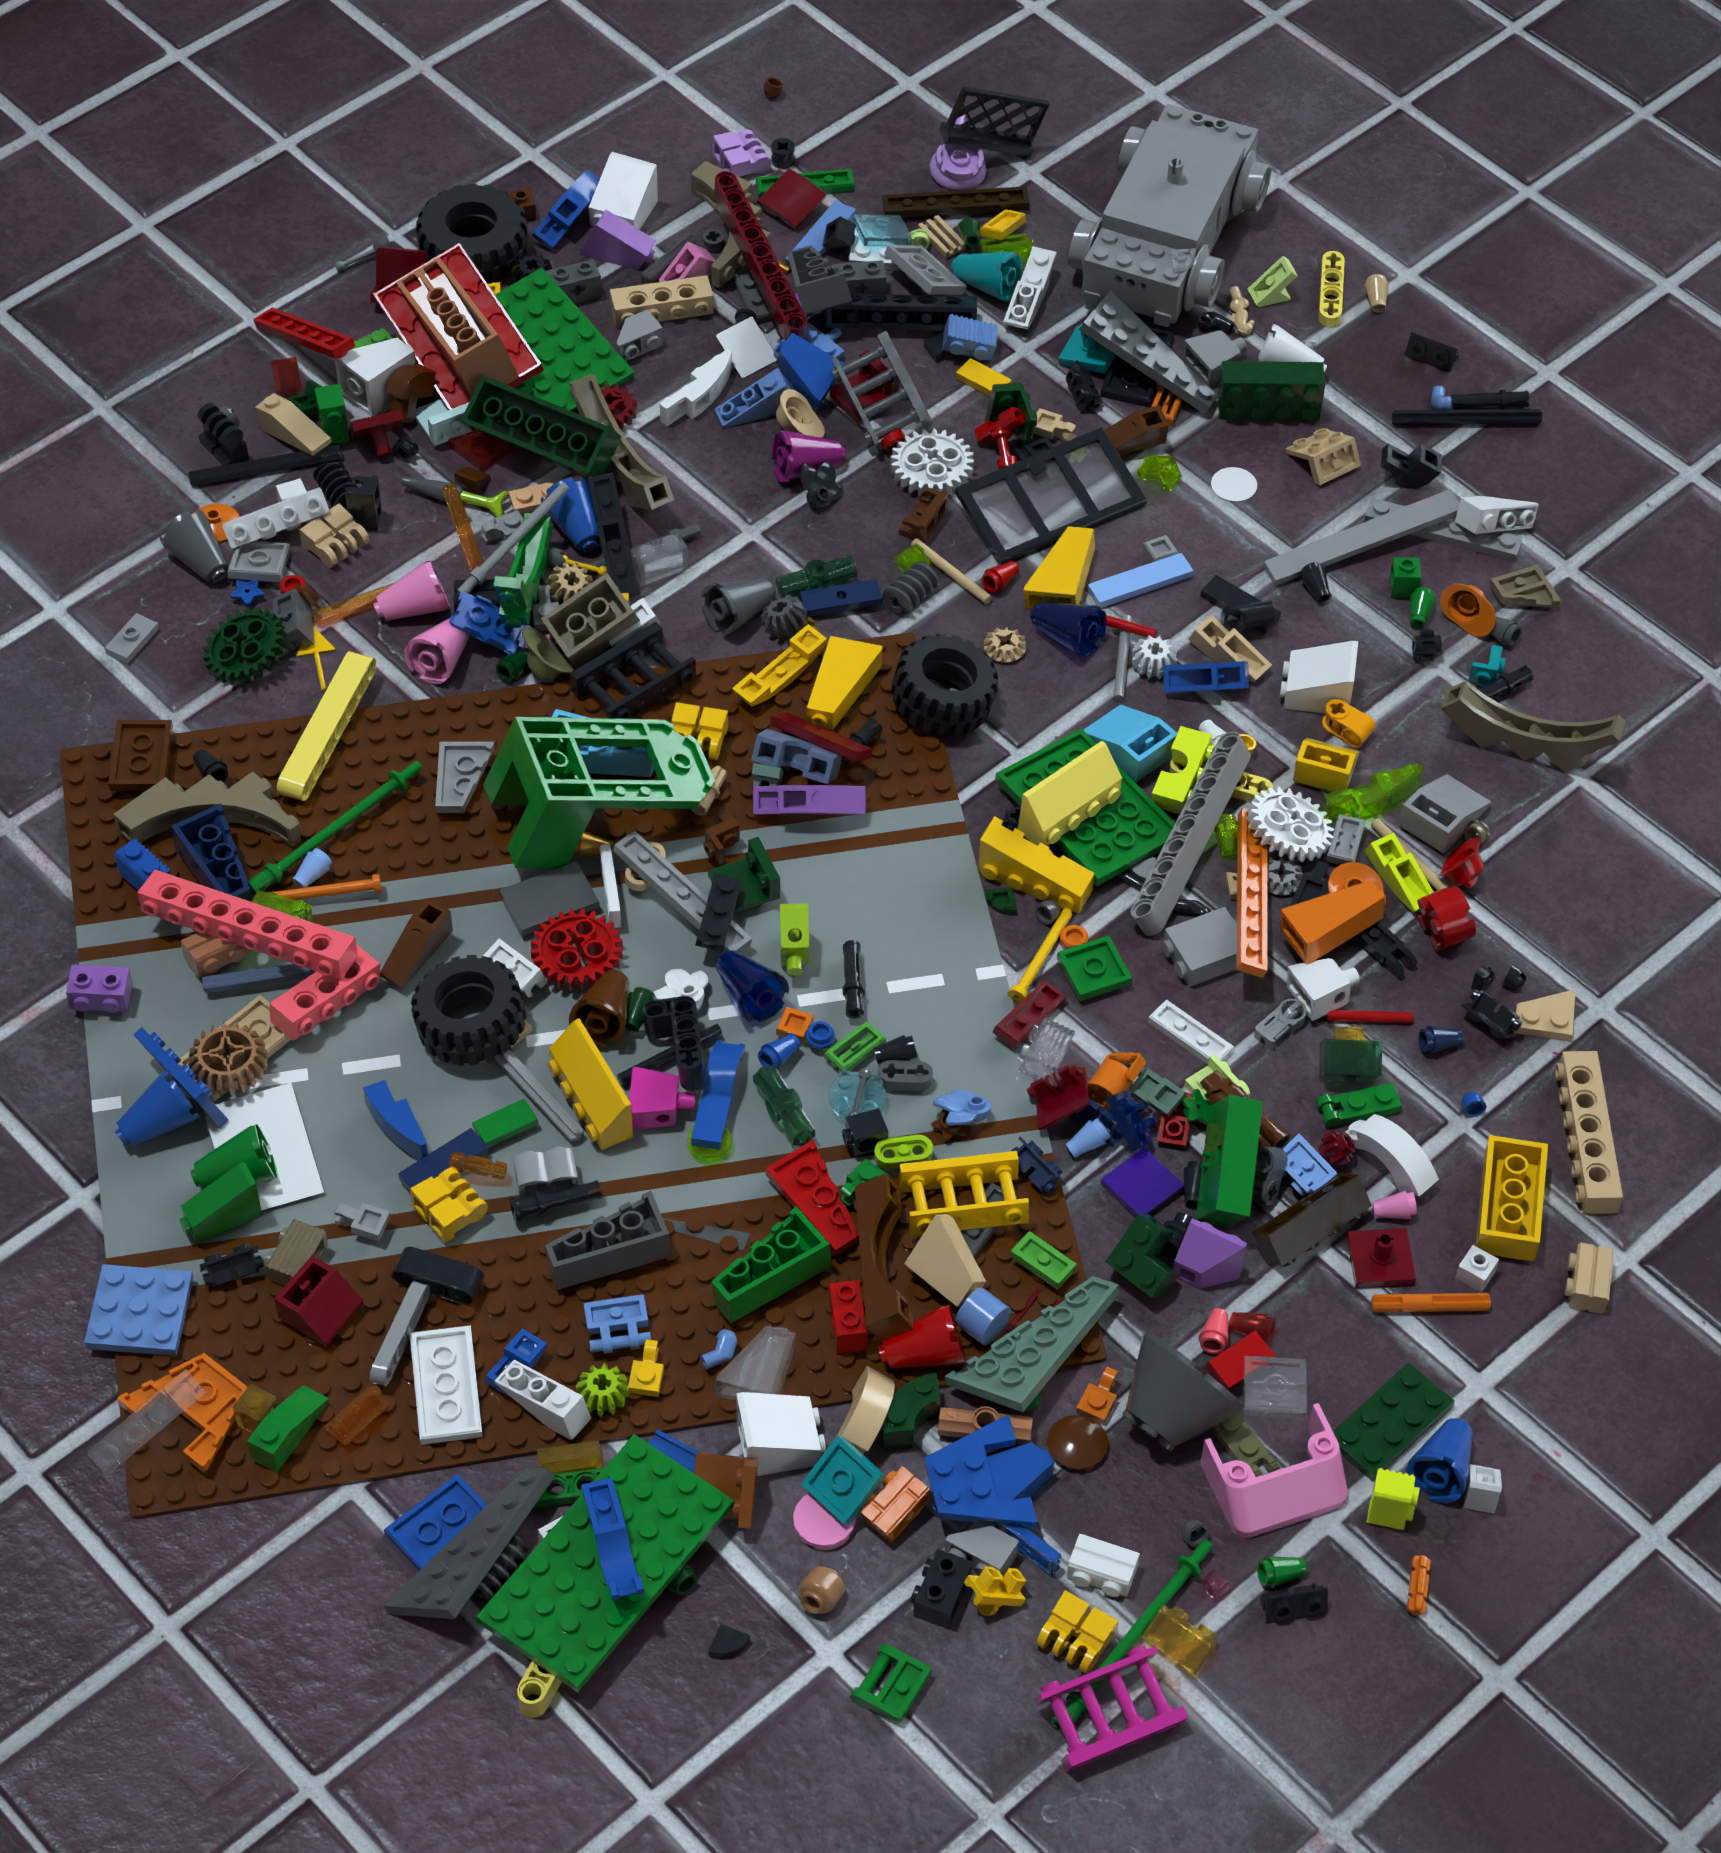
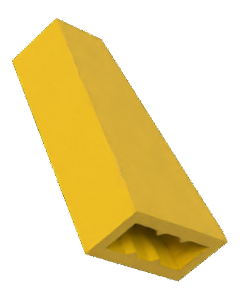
[1023,526,1095,613]
[807,636,883,730]

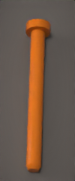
[256,874,382,905]

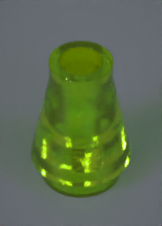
[1213,814,1239,857]

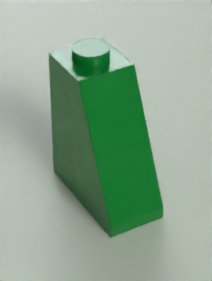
[179,1161,263,1244]

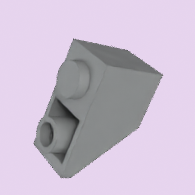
[616,309,663,361]
[945,1526,1019,1576]

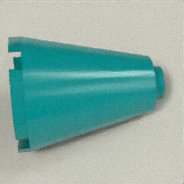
[951,251,1023,302]

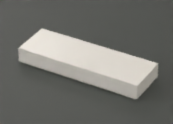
[599,844,621,928]
[1148,1000,1234,1064]

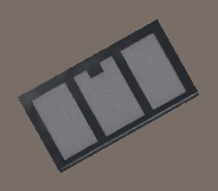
[954,427,1147,565]

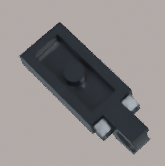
[1290,860,1329,906]

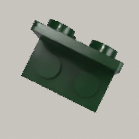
[985,382,1037,449]
[708,837,780,914]

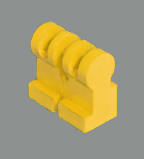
[672,702,728,760]
[410,1167,488,1244]
[1036,1590,1119,1674]

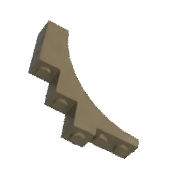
[691,161,772,288]
[568,374,674,510]
[1440,681,1626,773]
[113,771,301,847]

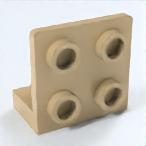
[1286,428,1361,485]

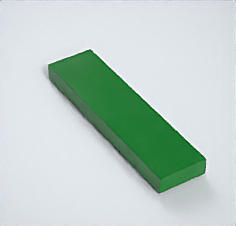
[755,169,855,199]

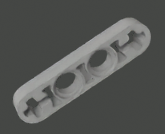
[370,1281,430,1387]

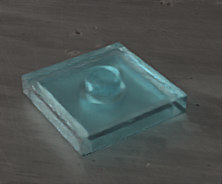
[853,214,912,246]

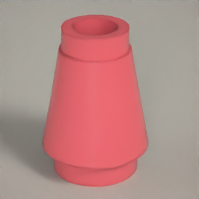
[1198,1308,1228,1354]

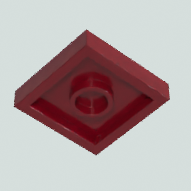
[348,409,404,457]
[1347,1228,1416,1289]

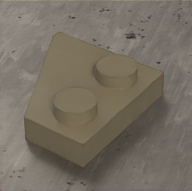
[1489,565,1561,608]

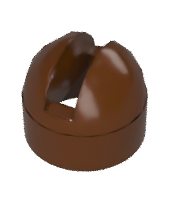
[764,77,784,98]

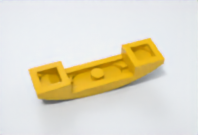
[732,624,827,706]

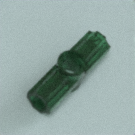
[776,555,857,598]
[753,1065,815,1147]

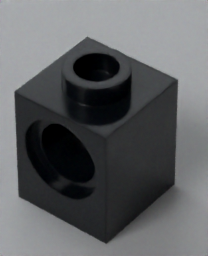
[842,1108,888,1157]

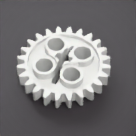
[891,428,974,498]
[1246,787,1334,862]

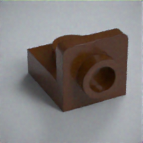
[703,817,740,865]

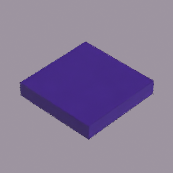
[1101,1147,1184,1218]

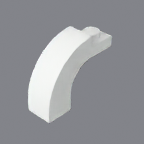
[1345,1114,1439,1196]

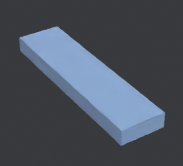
[1088,553,1193,608]

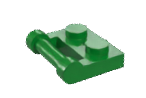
[849,1644,932,1725]

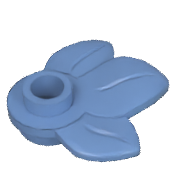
[933,1090,991,1125]

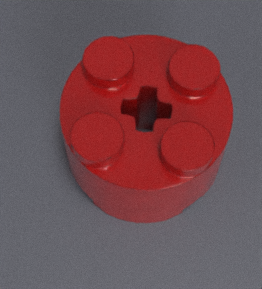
[1417,885,1476,951]

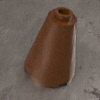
[569,970,629,1047]

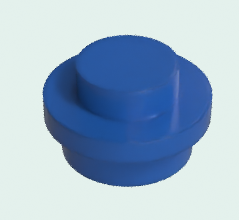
[806,1021,835,1049]

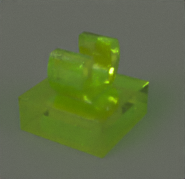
[894,543,932,572]

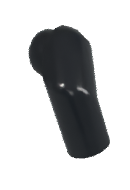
[1197,311,1234,333]
[1174,899,1212,917]

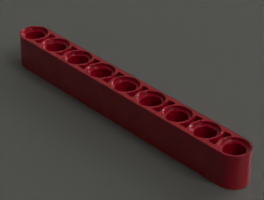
[714,171,807,341]

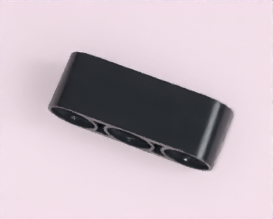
[392,1247,485,1304]

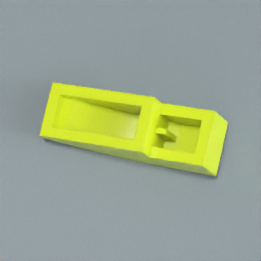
[1365,833,1433,913]

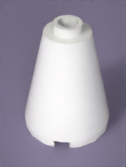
[1258,324,1327,372]

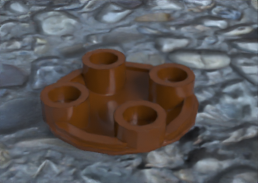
[1047,1415,1109,1472]

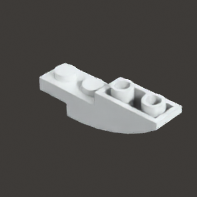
[1004,246,1057,330]
[659,349,732,426]

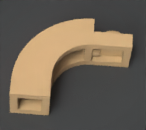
[834,1366,895,1454]

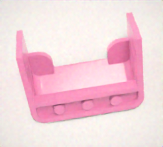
[1200,1403,1348,1538]

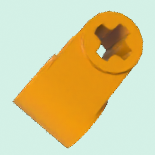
[1322,699,1376,748]

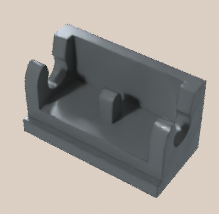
[273,588,314,651]

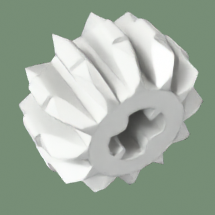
[1132,635,1177,680]

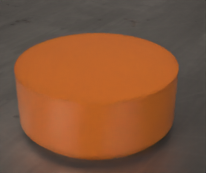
[1060,925,1088,950]

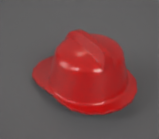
[1439,837,1484,888]

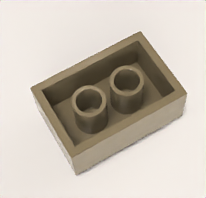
[541,573,640,669]

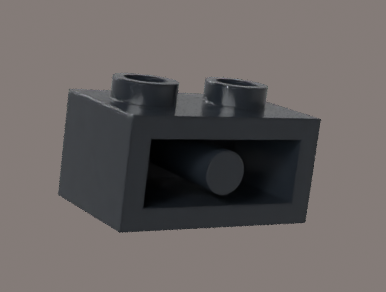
[910,1549,973,1629]

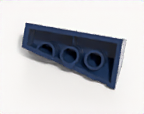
[171,803,252,902]

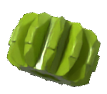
[576,1362,629,1417]

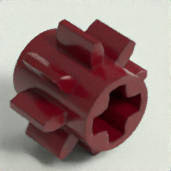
[1318,1129,1355,1168]

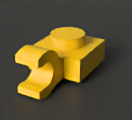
[628,1339,664,1397]

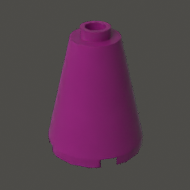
[771,430,846,482]

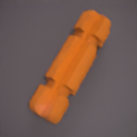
[1407,1555,1431,1616]

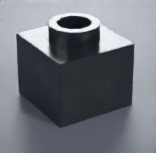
[822,216,856,254]

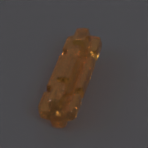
[449,1152,507,1179]

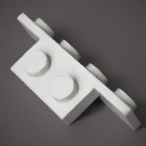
[222,488,329,548]

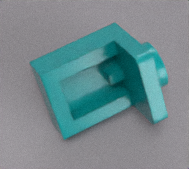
[1468,645,1506,686]

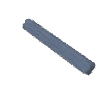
[202,963,316,993]

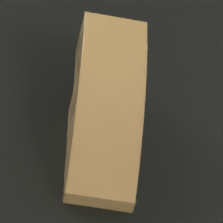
[1188,615,1272,682]

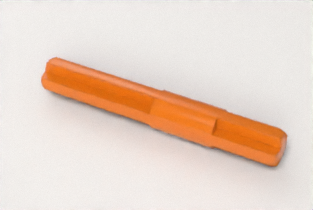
[1371,1293,1491,1312]

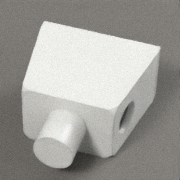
[1287,958,1360,1021]

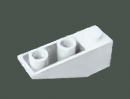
[1455,496,1539,534]
[495,1360,591,1440]

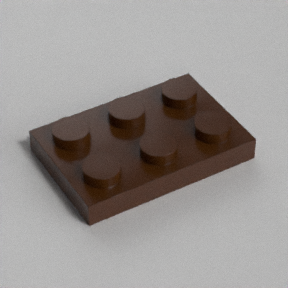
[108,720,173,791]

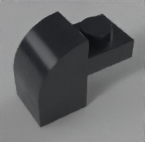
[1381,443,1442,488]

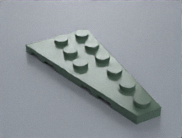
[945,1276,1120,1412]

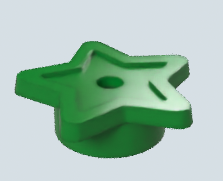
[1181,1089,1211,1125]

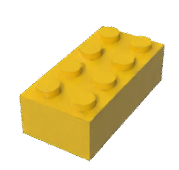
[1475,1135,1548,1262]

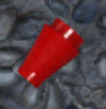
[981,561,1020,593]

